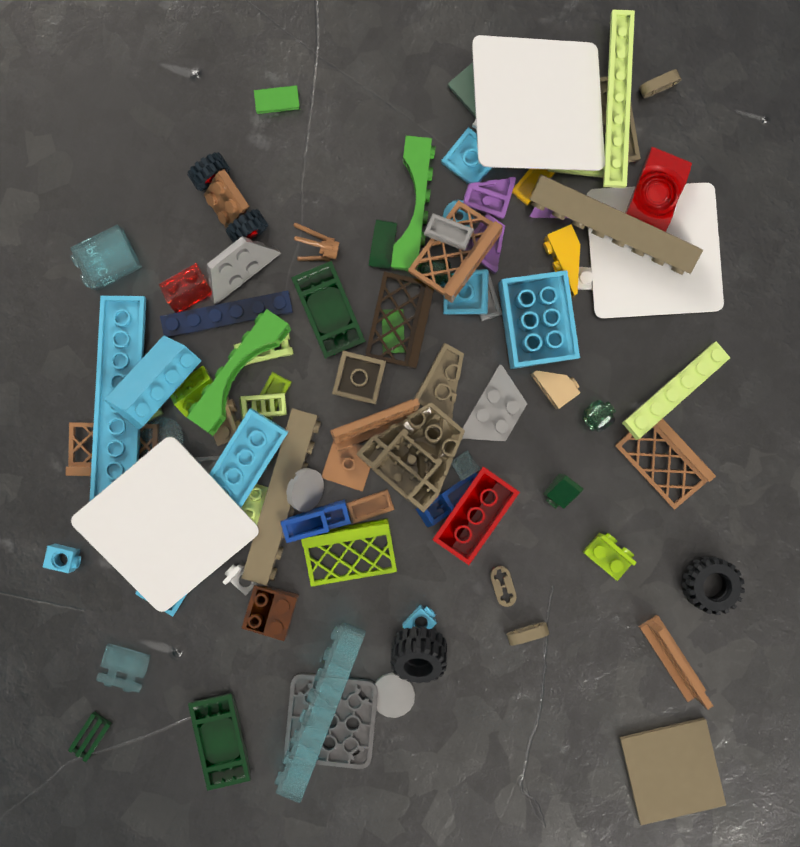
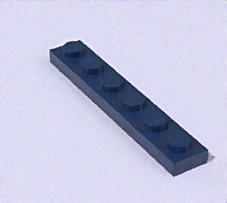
[160,291,293,338]

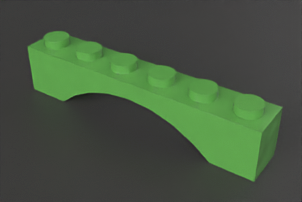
[391,135,436,272]
[187,309,291,436]

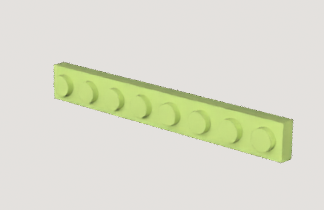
[603,10,635,188]

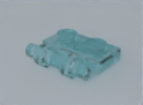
[96,644,151,693]

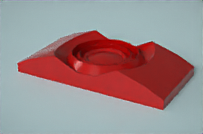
[625,147,692,232]

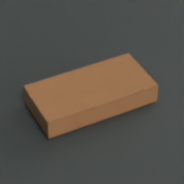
[346,489,395,524]

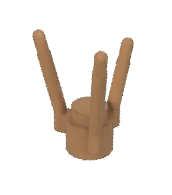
[294,223,340,262]

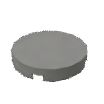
[286,468,324,512]
[371,672,415,718]

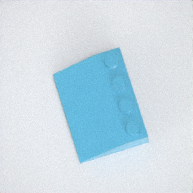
[498,270,580,369]

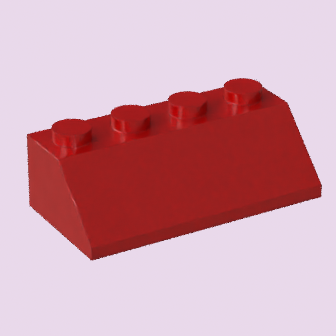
[432,467,520,565]

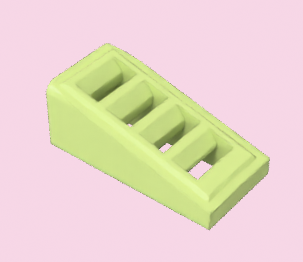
[239,393,287,420]

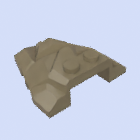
[356,402,465,513]

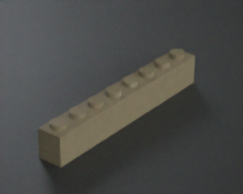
[529,174,703,275]
[242,408,321,586]

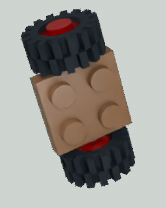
[187,152,269,243]

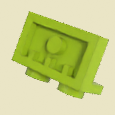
[170,366,213,417]
[583,532,637,581]

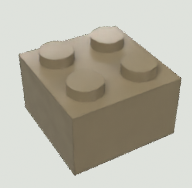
[332,351,386,405]

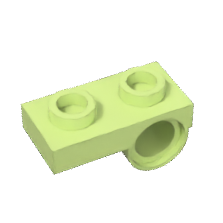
[241,484,268,525]

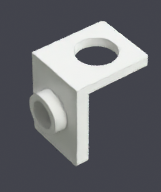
[223,562,257,596]

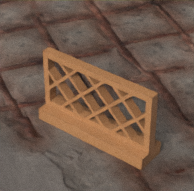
[408,200,503,303]
[330,398,420,452]
[615,418,716,510]
[66,422,159,476]
[639,615,713,710]

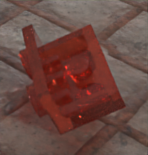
[159,263,212,313]

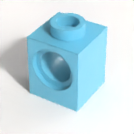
[43,544,81,573]
[402,604,437,629]

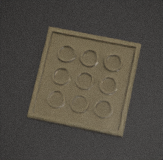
[619,717,726,825]

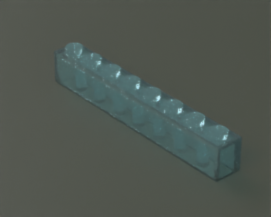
[274,622,366,803]

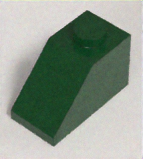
[543,474,583,509]

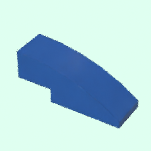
[416,472,477,528]
[280,499,351,543]

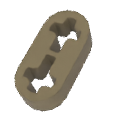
[639,69,682,98]
[490,565,517,607]
[506,622,550,646]

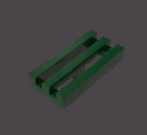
[68,712,112,762]

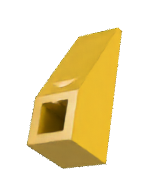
[543,224,580,298]

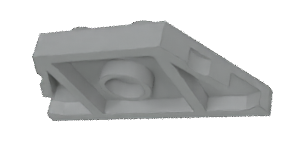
[207,236,281,305]
[462,365,527,441]

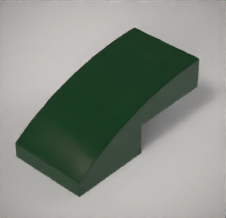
[369,219,398,269]

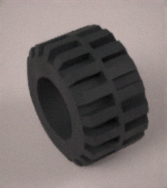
[682,556,745,615]
[390,626,447,683]

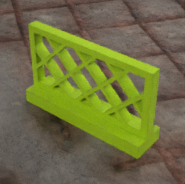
[301,518,397,587]

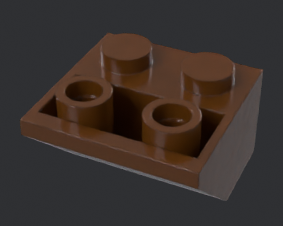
[241,585,299,641]

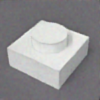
[578,267,593,290]

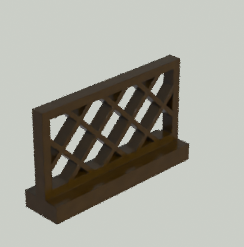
[365,271,434,369]

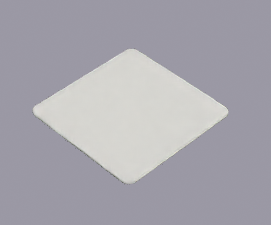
[472,35,605,171]
[587,183,724,318]
[71,437,259,612]

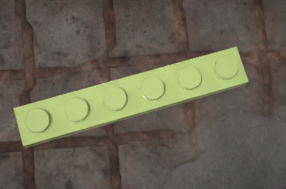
[622,341,730,440]

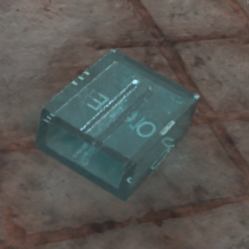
[70,225,142,290]

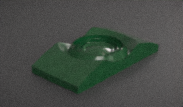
[291,261,366,359]
[188,693,251,791]

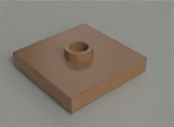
[322,440,370,491]

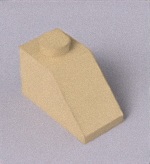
[530,371,580,409]

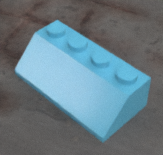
[104,336,202,430]

